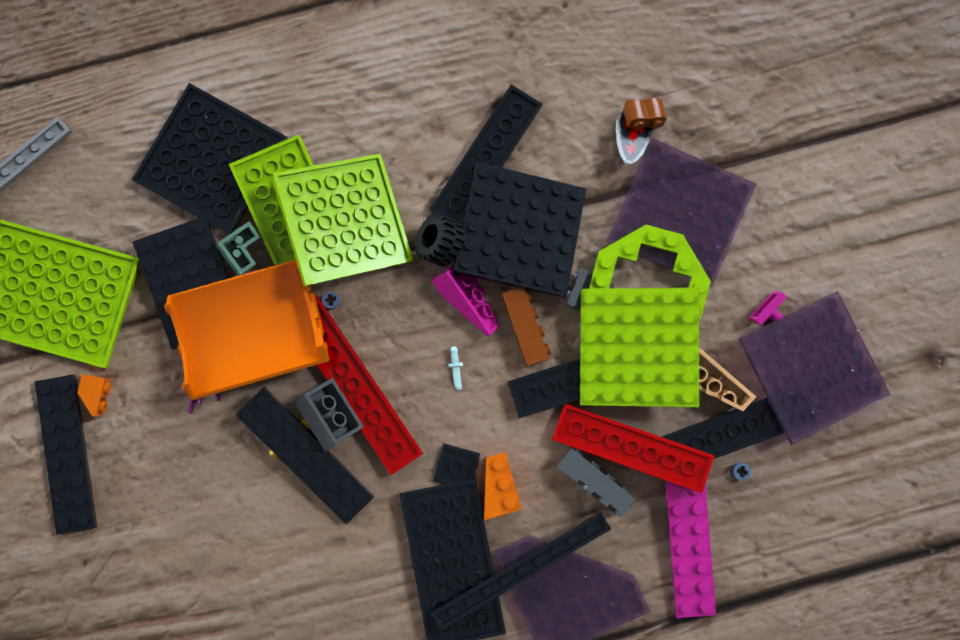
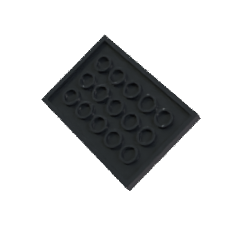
[132,216,229,350]

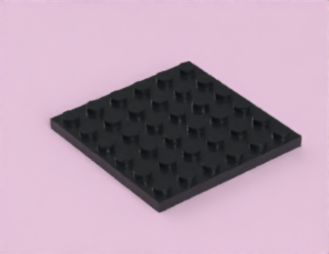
[131,83,288,235]
[453,162,587,298]

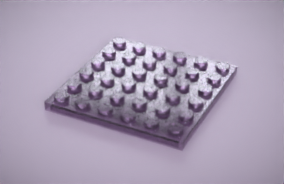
[606,138,756,288]
[738,291,890,445]

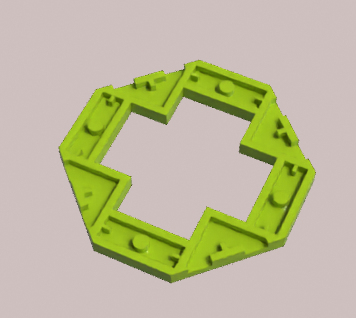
[589,225,711,319]

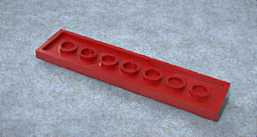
[552,404,715,494]

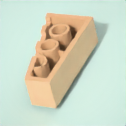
[699,347,756,411]

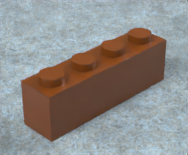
[501,288,551,367]

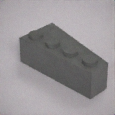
[556,448,636,518]

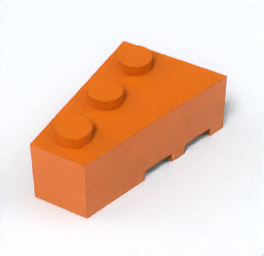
[484,452,522,521]

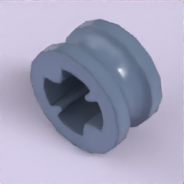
[322,291,340,309]
[732,462,751,481]

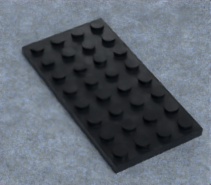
[399,478,506,640]

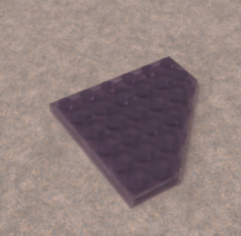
[495,535,651,640]

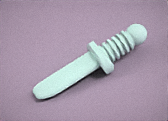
[448,346,463,391]

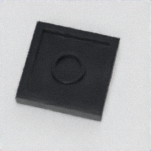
[433,443,481,484]

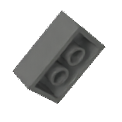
[294,378,364,452]

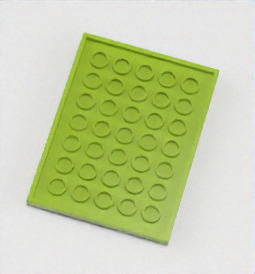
[0,219,140,369]

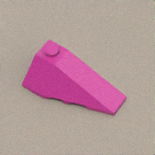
[432,263,499,336]

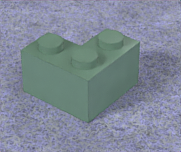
[215,222,260,276]

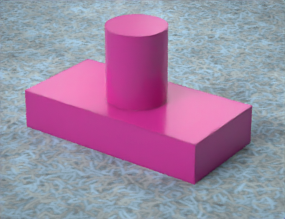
[748,291,787,325]

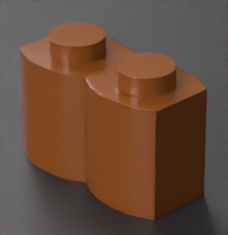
[623,98,667,130]

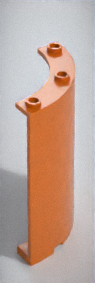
[164,260,329,400]

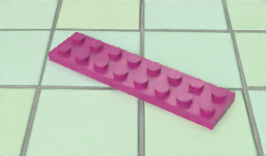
[665,481,716,618]

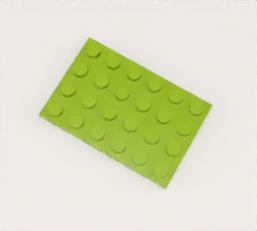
[229,134,314,265]

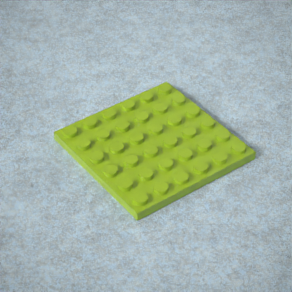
[271,154,414,287]
[580,288,699,407]

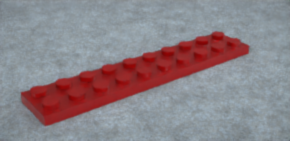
[315,294,424,476]

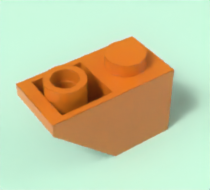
[78,374,112,417]

